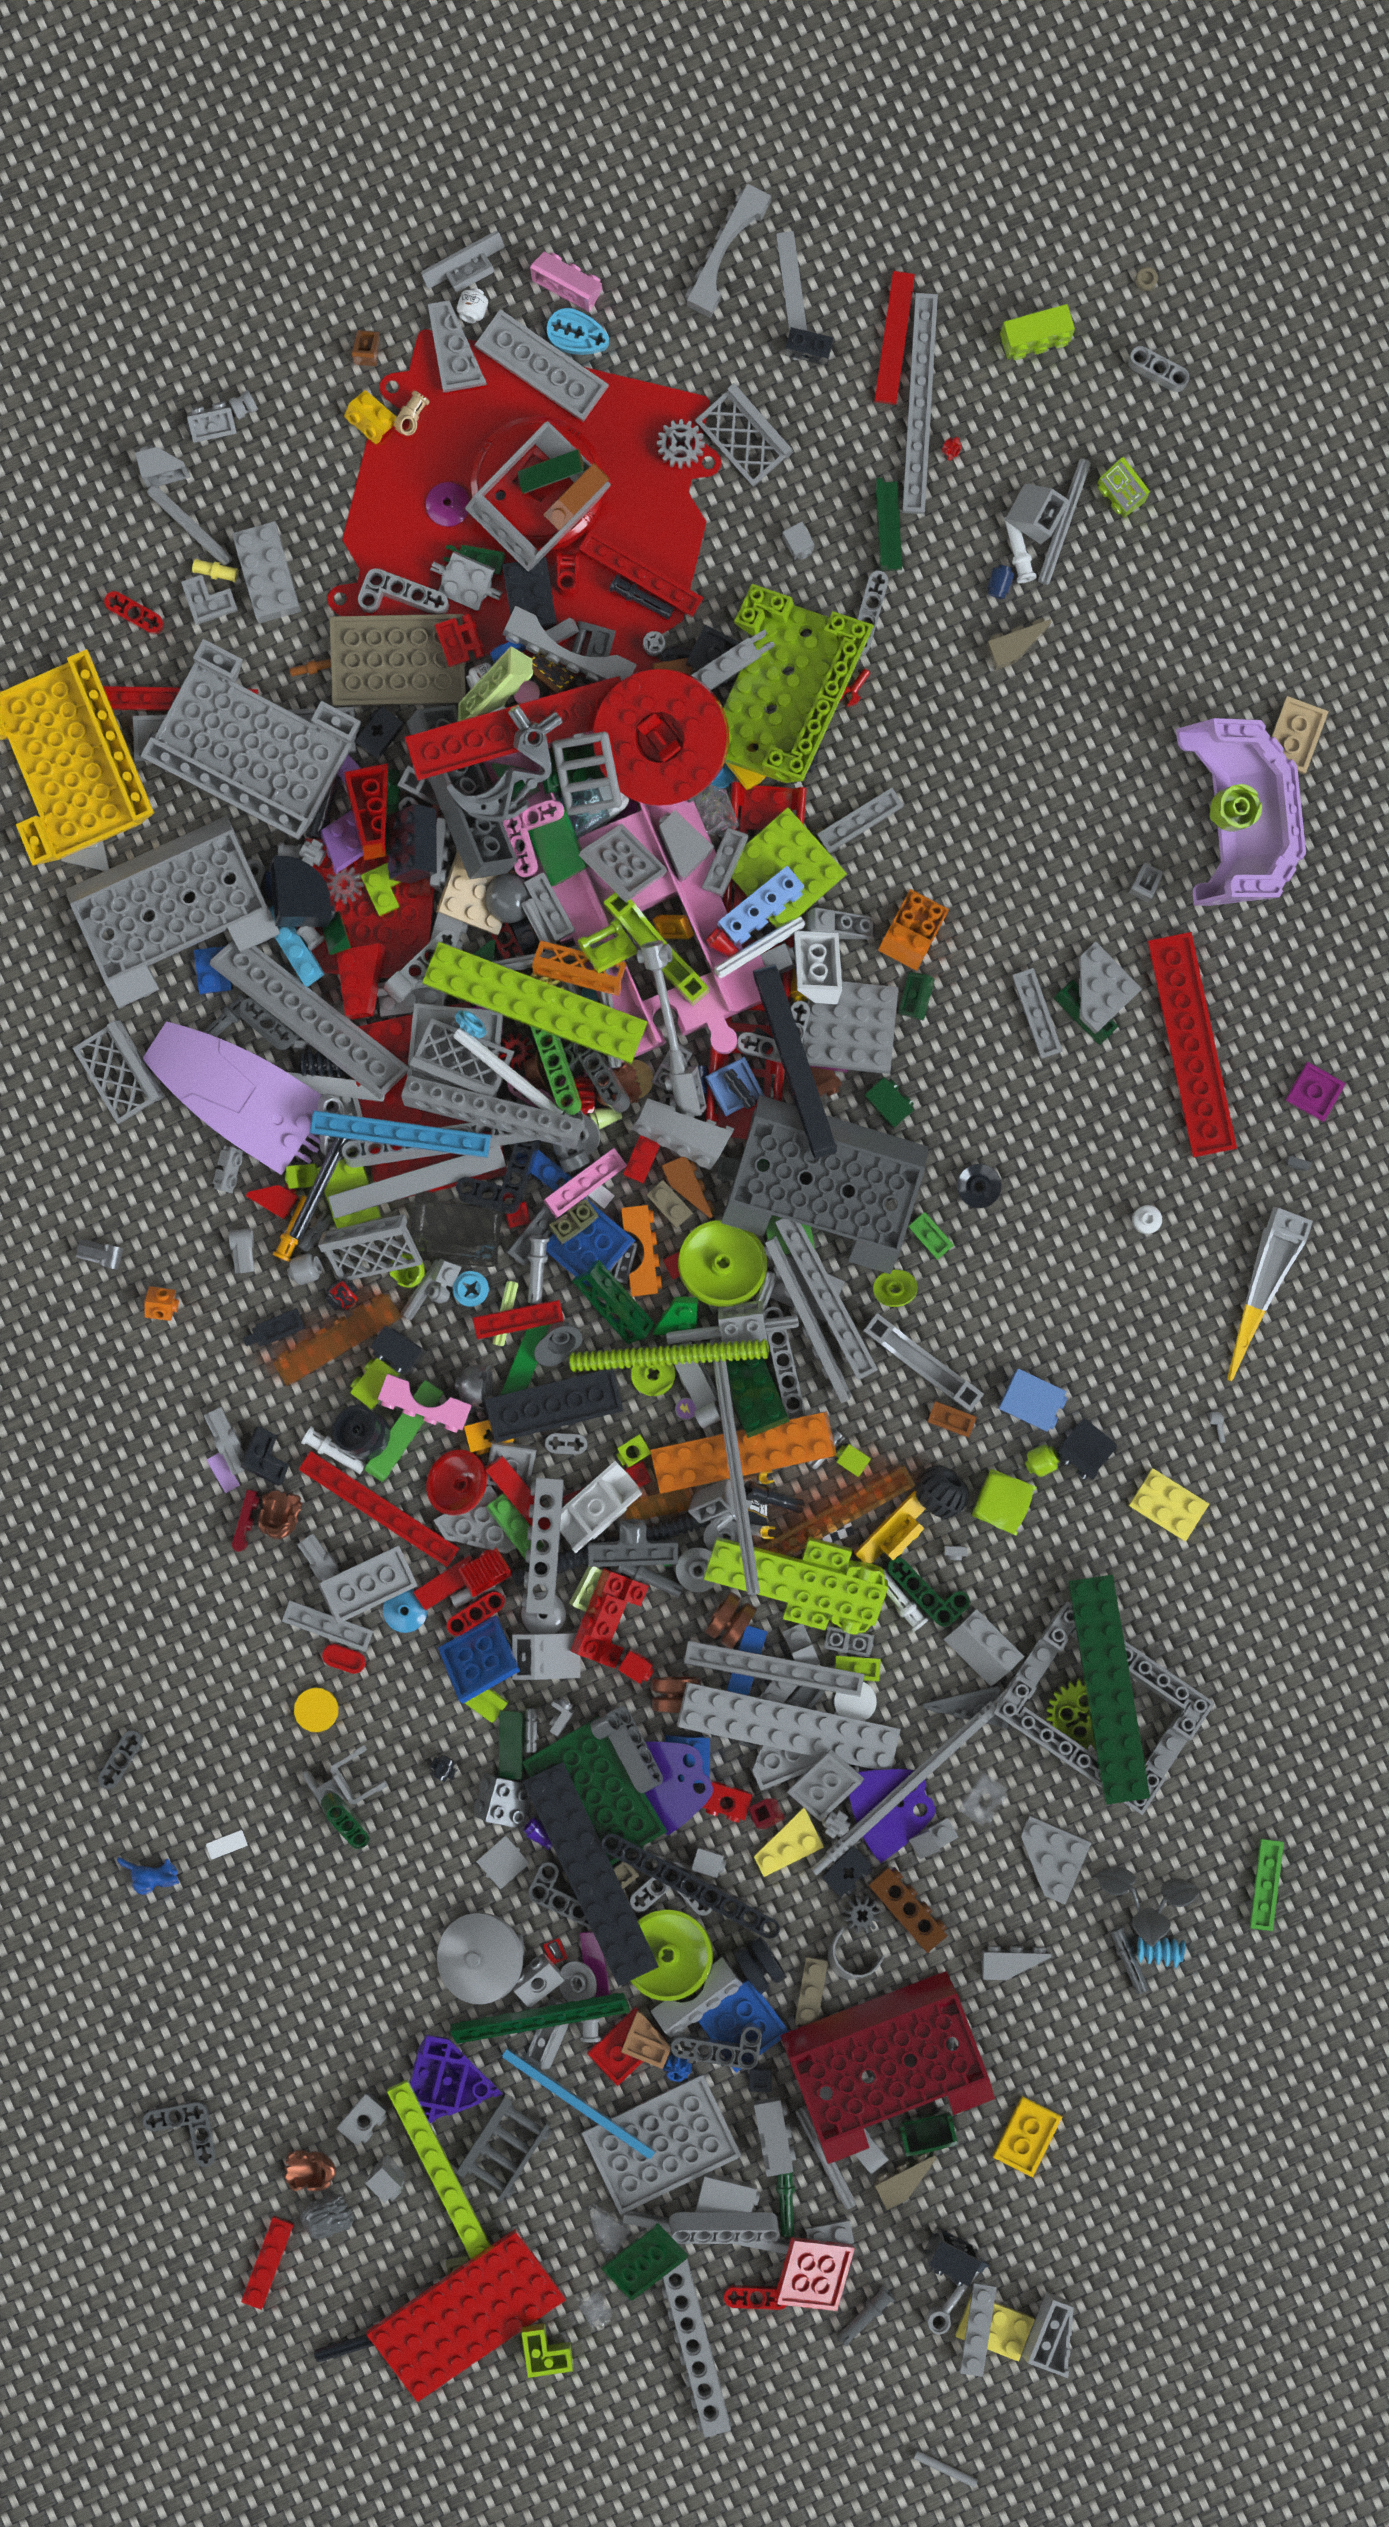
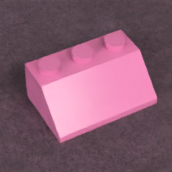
[530,252,602,312]

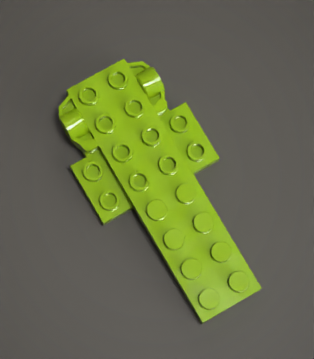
[704,1537,889,1635]

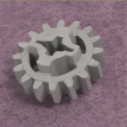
[657,419,705,469]

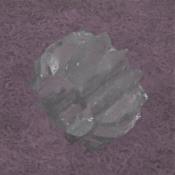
[326,867,364,904]

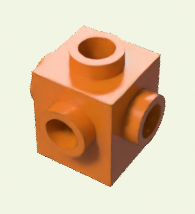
[144,1286,179,1321]

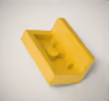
[344,390,397,444]

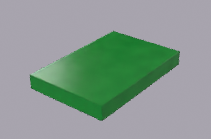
[528,806,590,886]

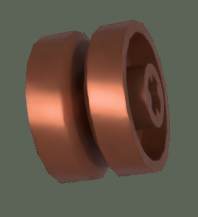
[705,1592,757,1649]
[651,1676,701,1713]

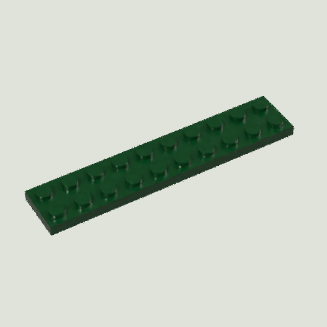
[1068,1574,1150,1805]

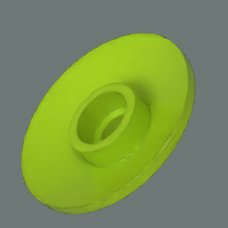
[873,1270,918,1307]

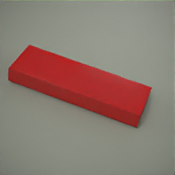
[413,1555,473,1611]

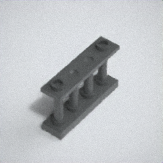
[456,2093,552,2202]

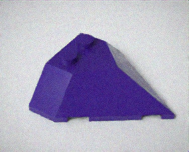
[409,2034,503,2123]

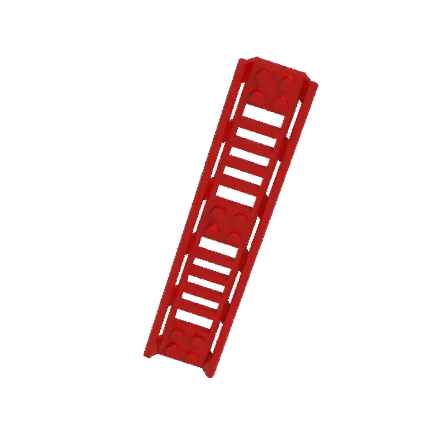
[705,782,807,1139]

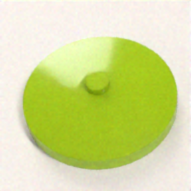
[678,1220,767,1307]
[631,1910,713,2001]

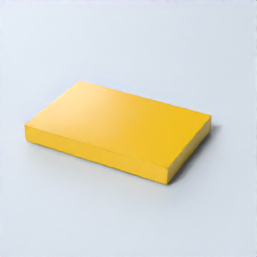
[992,2096,1062,2178]

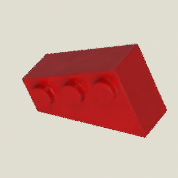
[337,943,386,1019]

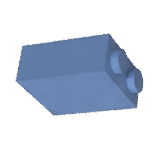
[997,1369,1068,1432]

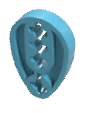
[547,308,609,355]

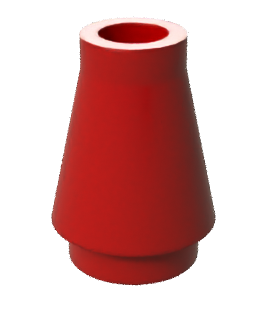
[705,927,739,958]

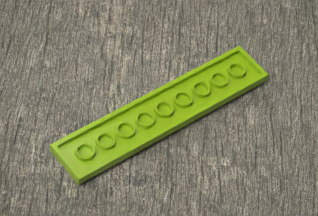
[422,942,648,1064]

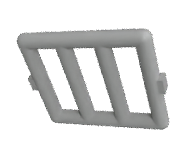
[552,731,622,815]

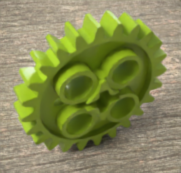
[1046,1679,1096,1750]

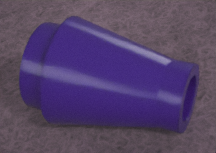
[523,1817,553,1850]

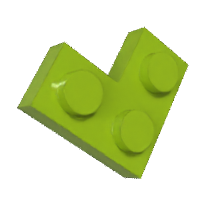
[361,862,401,916]

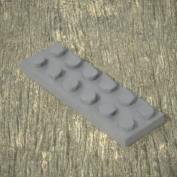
[475,309,609,422]

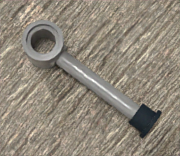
[926,2257,990,2334]

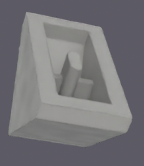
[1128,862,1164,903]

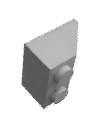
[135,446,191,489]

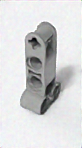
[383,930,457,1004]

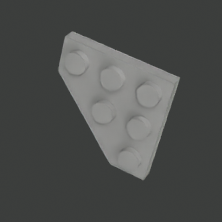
[1079,942,1142,1034]
[434,1485,516,1553]
[752,1703,820,1791]
[1020,1815,1091,1904]

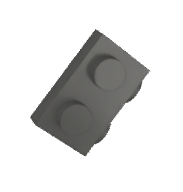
[473,1772,531,1828]

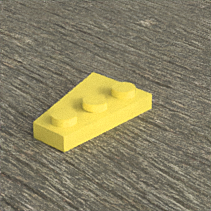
[754,1807,824,1877]

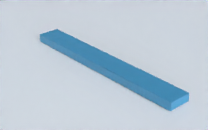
[310,1110,491,1158]
[502,2048,657,2159]

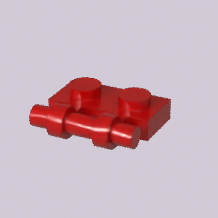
[434,614,485,668]

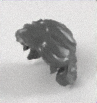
[300,2190,353,2239]

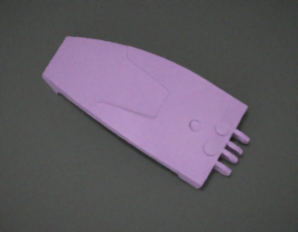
[142,1021,329,1175]

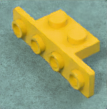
[854,1491,926,1564]

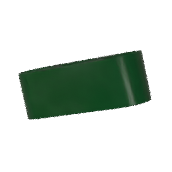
[321,1793,370,1849]

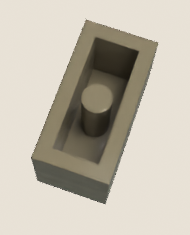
[647,1180,693,1229]

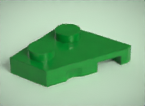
[653,1296,697,1335]

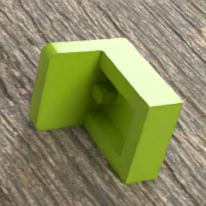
[285,1163,318,1189]

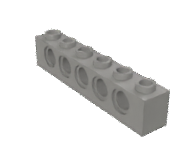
[522,1478,564,1615]

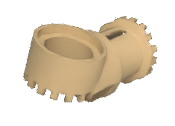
[394,391,430,435]

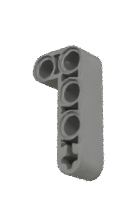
[358,569,449,615]
[675,1342,721,1429]

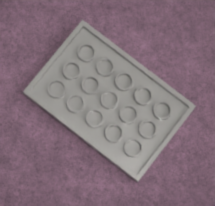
[582,2073,742,2215]

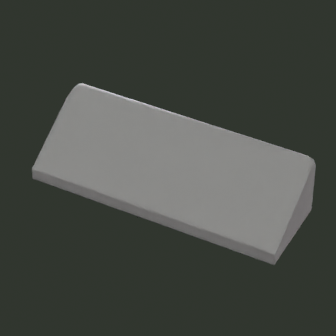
[524,1997,569,2069]

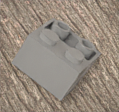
[1005,483,1070,544]

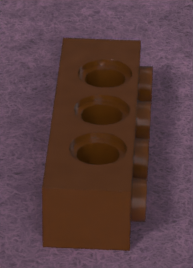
[868,1865,948,1954]

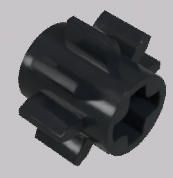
[429,1754,458,1782]

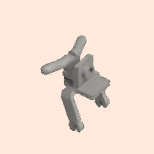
[303,1745,388,1813]

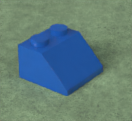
[665,1735,710,1783]

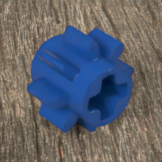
[663,2054,692,2082]

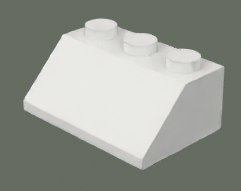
[794,931,842,1004]

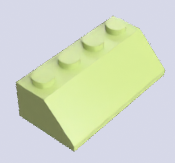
[458,646,533,722]

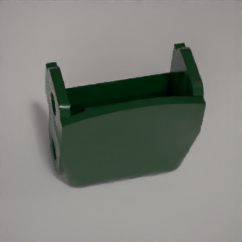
[899,2110,958,2157]

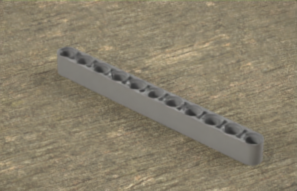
[342,1110,585,1168]

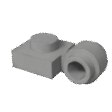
[428,1258,462,1303]

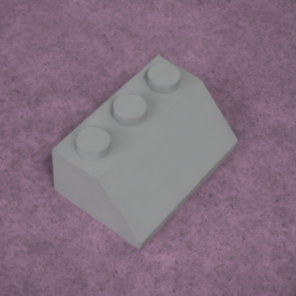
[943,1608,1024,1686]

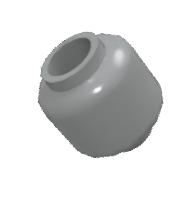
[287,1253,322,1285]

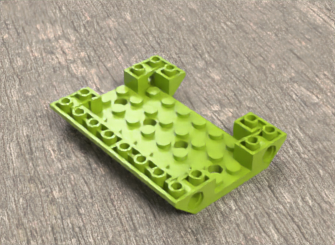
[723,584,874,783]

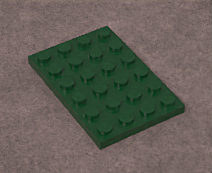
[522,1716,667,1865]

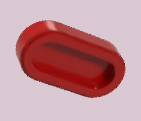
[322,1644,366,1674]

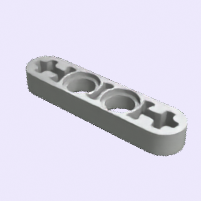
[858,571,888,656]

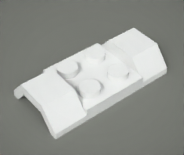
[549,1461,642,1553]

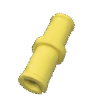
[192,559,239,582]

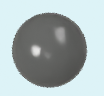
[485,873,532,923]

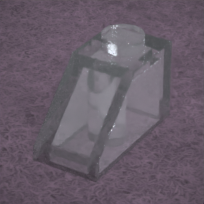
[590,2203,631,2254]

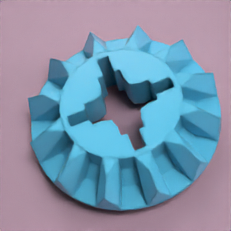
[455,1010,487,1038]
[453,1271,489,1307]

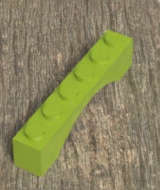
[604,892,709,1007]

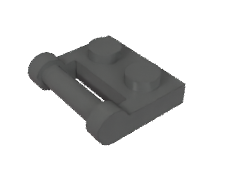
[572,621,616,657]

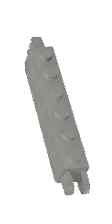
[691,629,775,690]

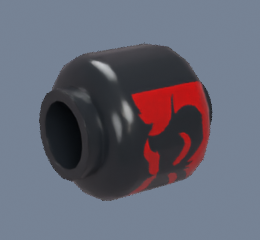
[325,1279,359,1312]

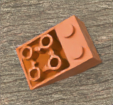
[878,889,949,971]

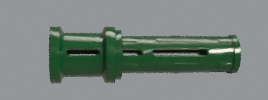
[776,2166,796,2237]

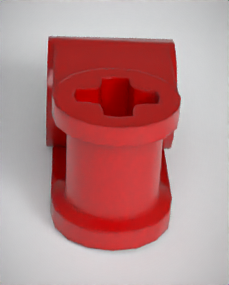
[556,552,579,596]

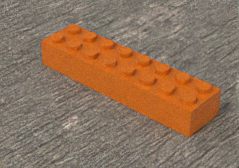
[650,1411,837,1494]

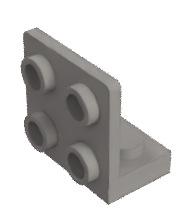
[718,1301,768,1344]

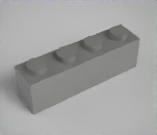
[631,1098,734,1170]

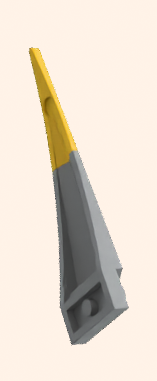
[1227,1207,1313,1381]

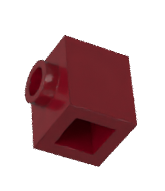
[748,1798,785,1829]

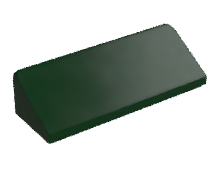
[518,449,586,494]
[1054,979,1119,1045]
[499,1710,522,1779]

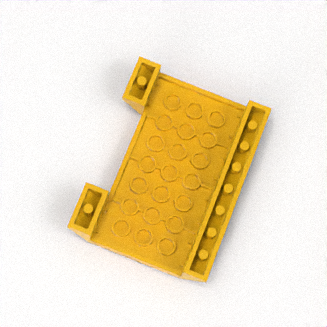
[0,649,154,866]

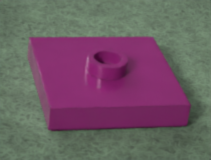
[1285,1062,1346,1122]

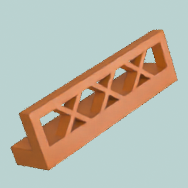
[532,940,626,996]

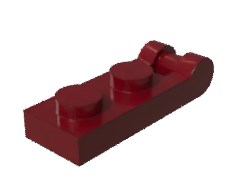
[232,1489,260,1552]

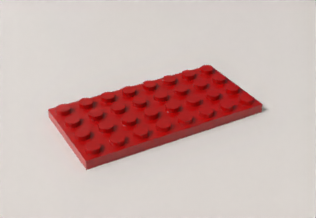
[366,2229,566,2402]

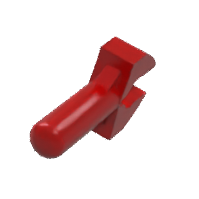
[840,668,870,707]

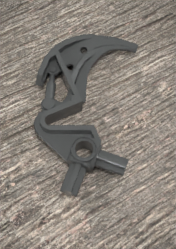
[445,705,562,821]

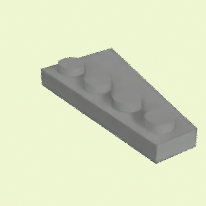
[428,301,487,393]

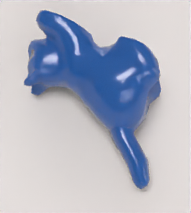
[117,1857,179,1895]

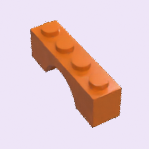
[621,1205,662,1297]

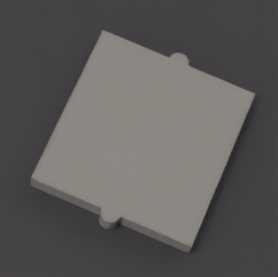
[476,1835,530,1889]

